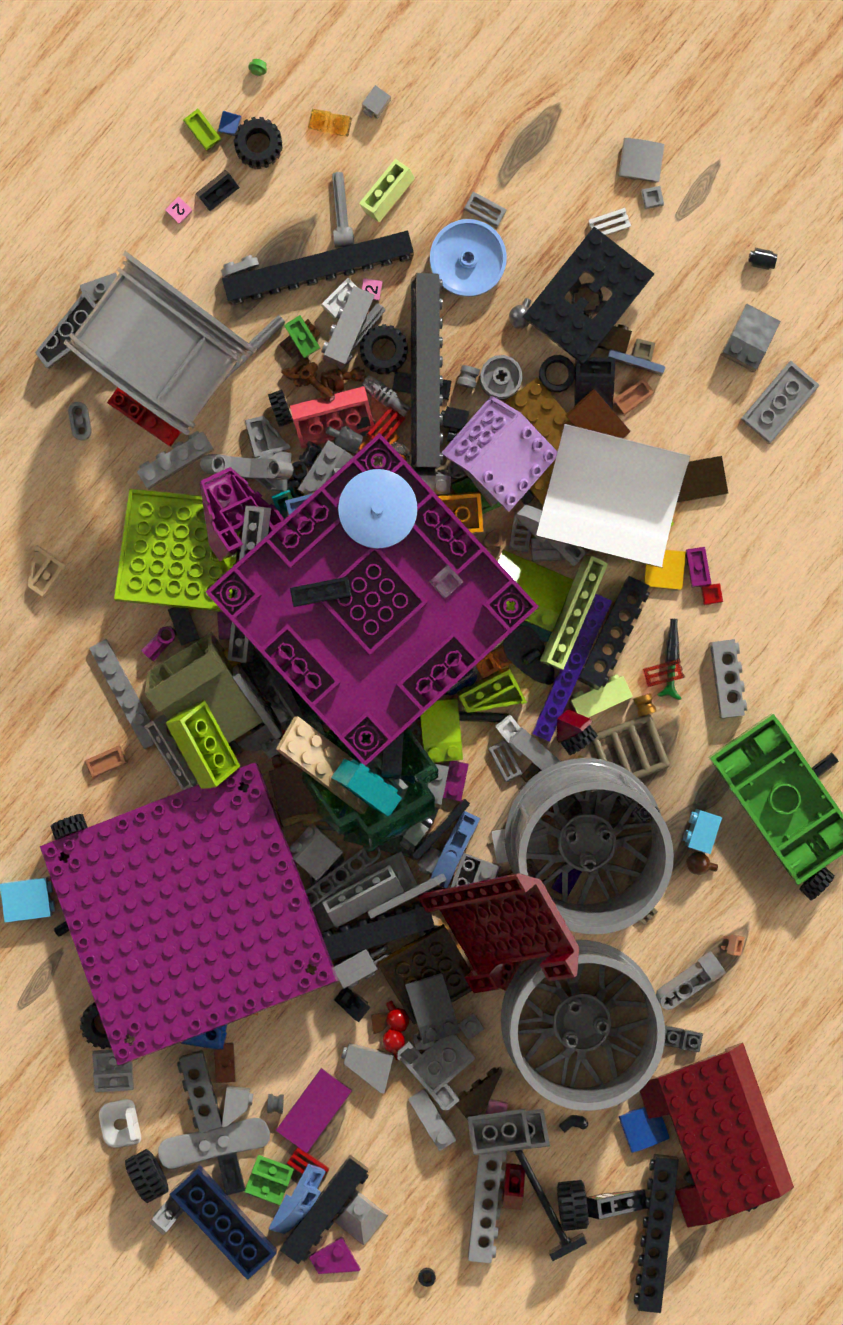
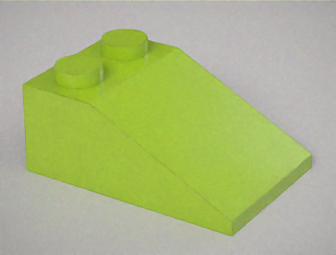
[420,698,463,763]

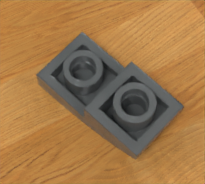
[664,1025,703,1052]

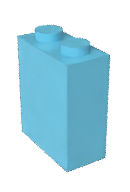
[0,877,55,922]

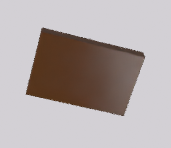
[565,389,631,439]

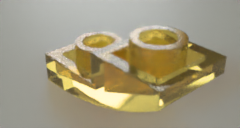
[308,109,352,137]

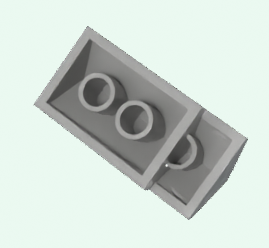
[468,1109,550,1155]

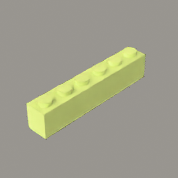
[540,556,608,669]

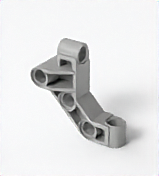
[200,451,293,492]

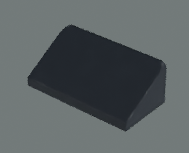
[196,170,240,211]

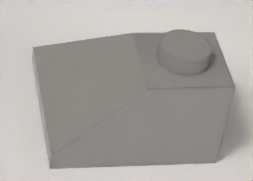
[334,1191,388,1245]

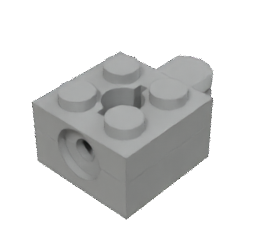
[333,944,392,989]

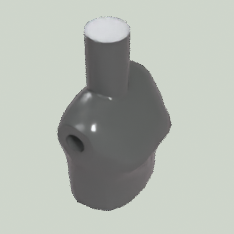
[326,426,363,453]

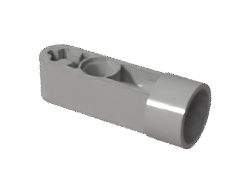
[656,951,726,1010]

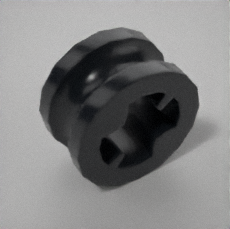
[419,1268,436,1287]

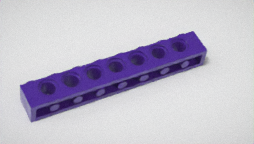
[531,594,612,742]

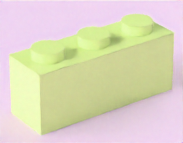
[359,159,415,222]
[570,674,633,717]

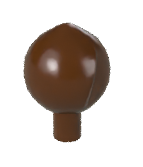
[686,852,718,875]

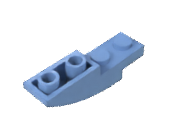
[430,811,480,889]
[269,1164,326,1234]

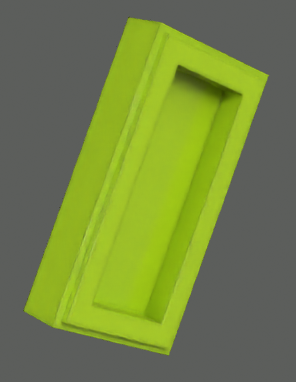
[183,109,222,151]

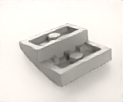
[618,138,664,183]
[92,1050,134,1092]

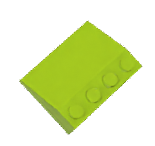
[498,550,573,632]

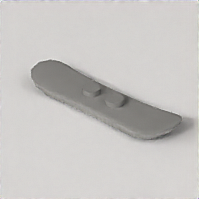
[158,1118,270,1169]

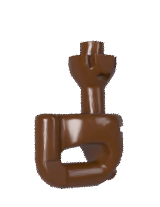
[320,366,365,394]

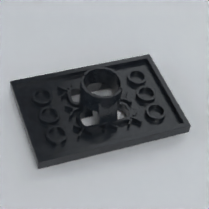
[522,227,655,365]

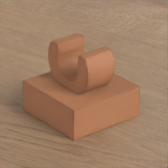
[721,935,745,956]

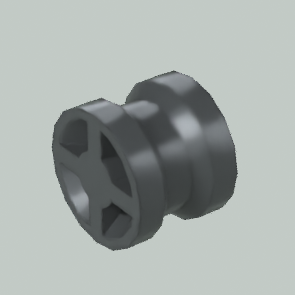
[267,1094,284,1114]

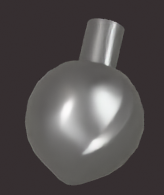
[509,298,532,328]

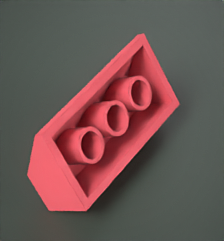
[290,386,374,449]

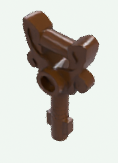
[281,353,335,402]

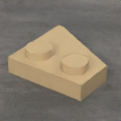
[28,545,67,598]

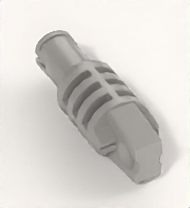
[361,376,411,417]

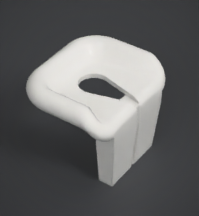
[99,1099,141,1148]

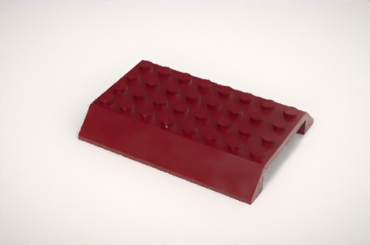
[417,873,579,993]
[639,1042,794,1228]

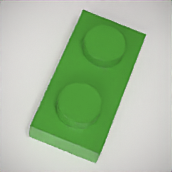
[284,315,321,359]

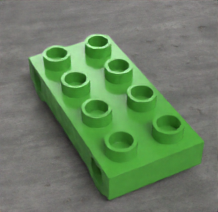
[708,714,843,885]

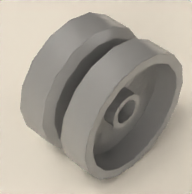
[480,355,523,400]

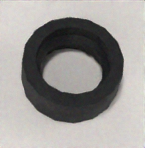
[539,355,575,392]

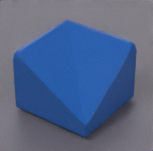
[218,111,242,136]

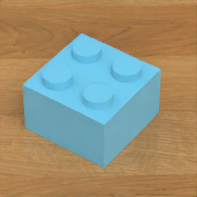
[683,809,722,854]

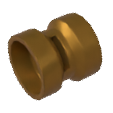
[633,693,657,717]

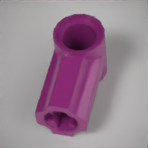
[141,626,177,662]

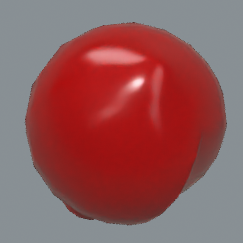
[386,1000,410,1032]
[383,1029,405,1060]

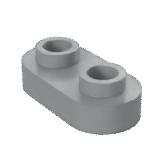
[221,255,259,278]
[68,402,92,440]

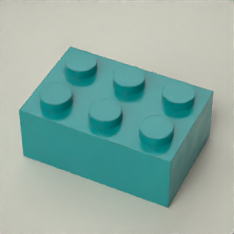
[331,758,402,817]

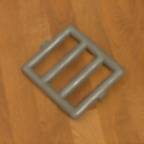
[592,714,670,778]

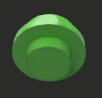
[248,59,267,76]

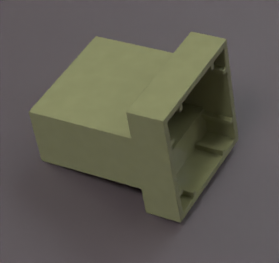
[145,631,263,743]

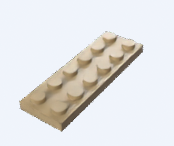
[276,716,369,814]

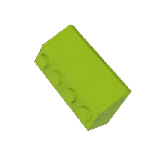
[166,700,240,789]

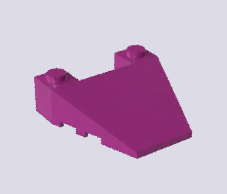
[200,467,284,561]

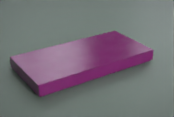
[276,1068,352,1153]

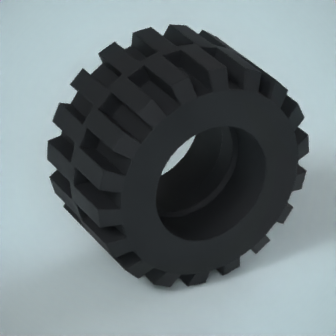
[234,117,283,169]
[360,324,408,375]
[80,1001,111,1049]
[125,1149,169,1203]
[557,1180,589,1231]

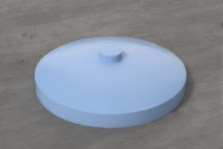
[430,219,507,297]
[338,469,417,549]

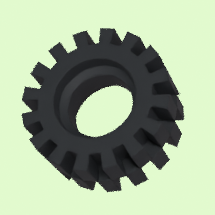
[268,390,293,427]
[561,725,598,756]
[50,814,88,840]
[799,867,835,901]

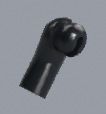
[288,478,302,498]
[559,1115,588,1133]

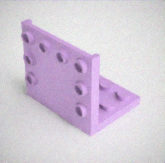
[442,395,557,512]

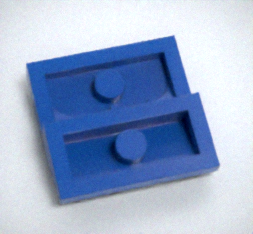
[618,1107,670,1153]

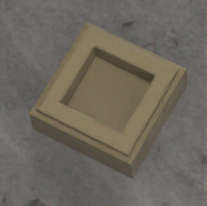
[633,339,655,362]

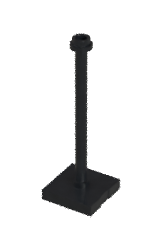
[510,1150,587,1261]

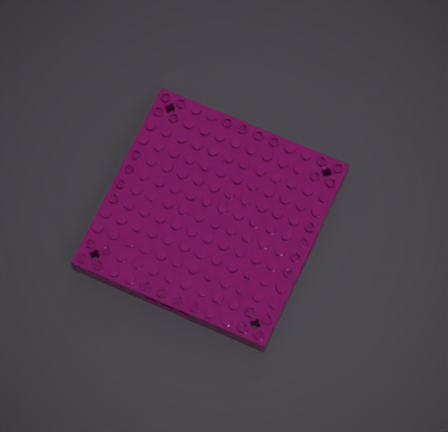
[206,433,539,766]
[40,762,339,1065]

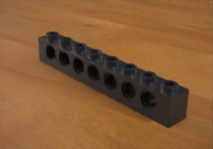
[634,1154,679,1313]

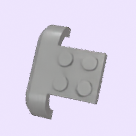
[397,1034,476,1110]

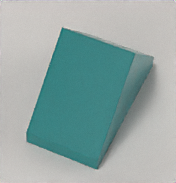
[271,490,293,520]

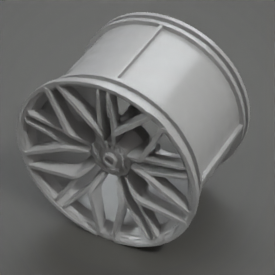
[64,251,257,435]
[504,758,674,934]
[501,940,665,1111]

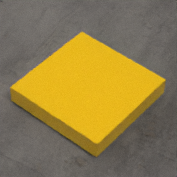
[644,550,686,590]

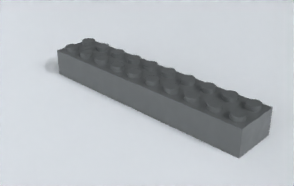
[411,273,443,470]

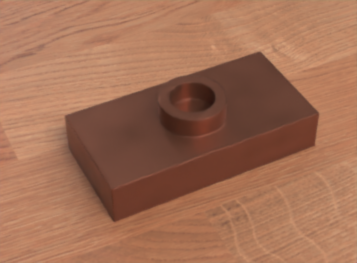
[214,1043,236,1083]

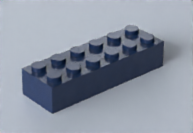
[169,1164,277,1280]

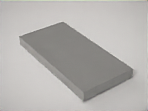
[741,360,819,444]
[232,664,282,739]
[368,874,447,918]

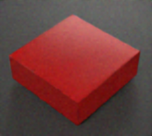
[701,583,723,605]

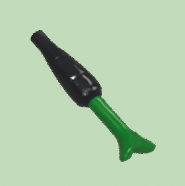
[657,618,682,700]

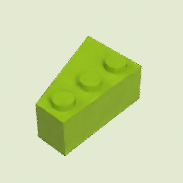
[456,666,527,713]

